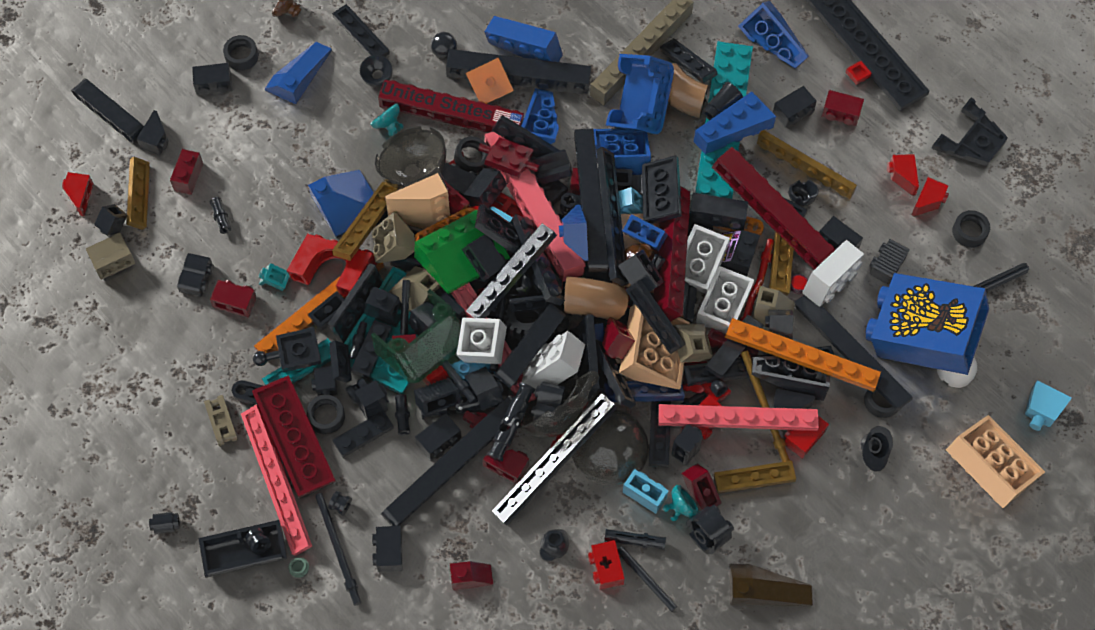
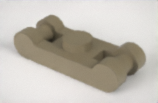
[204,395,238,447]

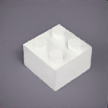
[457,318,507,364]

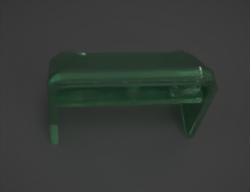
[371,289,461,383]

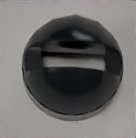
[711,380,728,397]

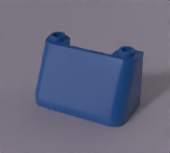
[606,54,674,134]

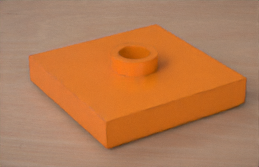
[466,58,514,104]

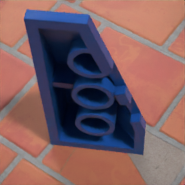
[738,1,809,68]
[265,42,332,104]
[522,88,559,144]
[559,205,588,261]

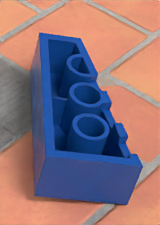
[484,16,563,62]
[693,92,776,154]

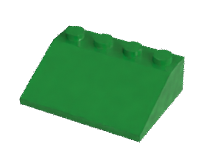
[414,210,510,294]

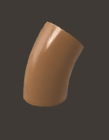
[668,63,708,118]
[564,277,628,320]

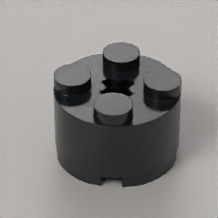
[686,505,734,554]

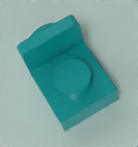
[258,263,290,291]

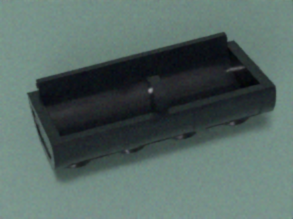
[198,520,287,578]

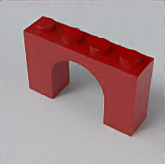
[287,233,377,297]

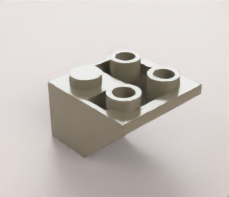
[372,212,415,263]
[389,266,443,312]
[752,286,795,331]
[673,324,713,362]

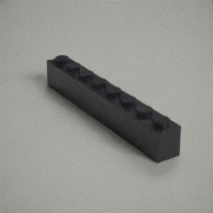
[446,49,591,94]

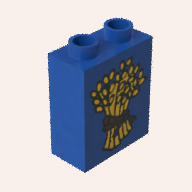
[866,273,990,375]

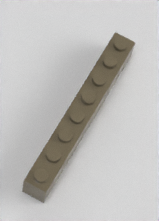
[590,0,694,106]

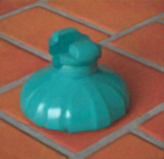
[370,103,403,137]
[663,485,699,521]

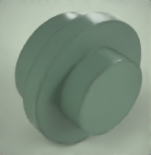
[288,557,309,578]

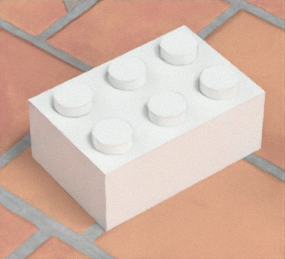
[685,224,730,294]
[802,240,864,307]
[696,266,754,333]
[522,331,585,394]

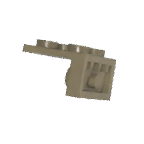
[86,233,136,280]

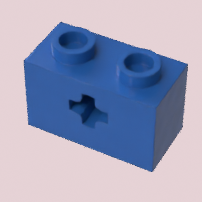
[622,214,668,252]

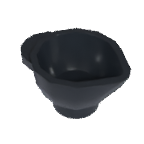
[539,529,569,562]

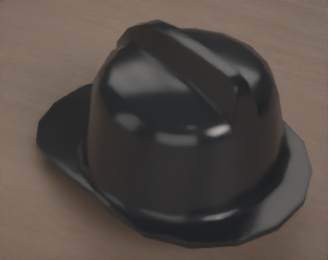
[861,426,893,472]

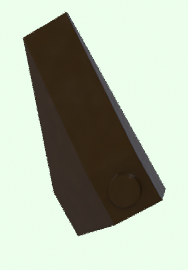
[729,564,813,606]

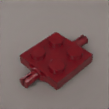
[478,137,540,178]

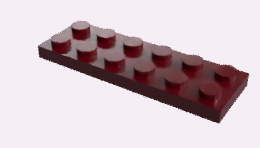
[252,375,336,498]

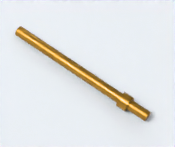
[741,351,790,462]

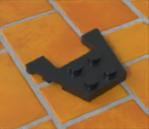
[932,97,1008,166]

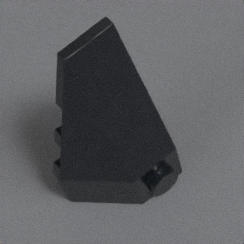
[751,356,830,401]

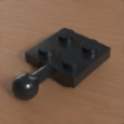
[252,327,322,373]

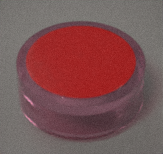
[790,274,808,294]

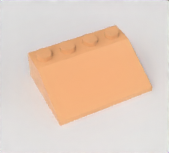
[385,173,450,229]
[619,304,690,389]
[946,415,1045,508]

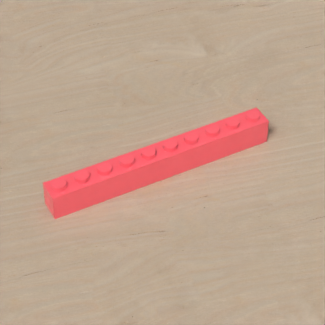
[484,132,586,282]

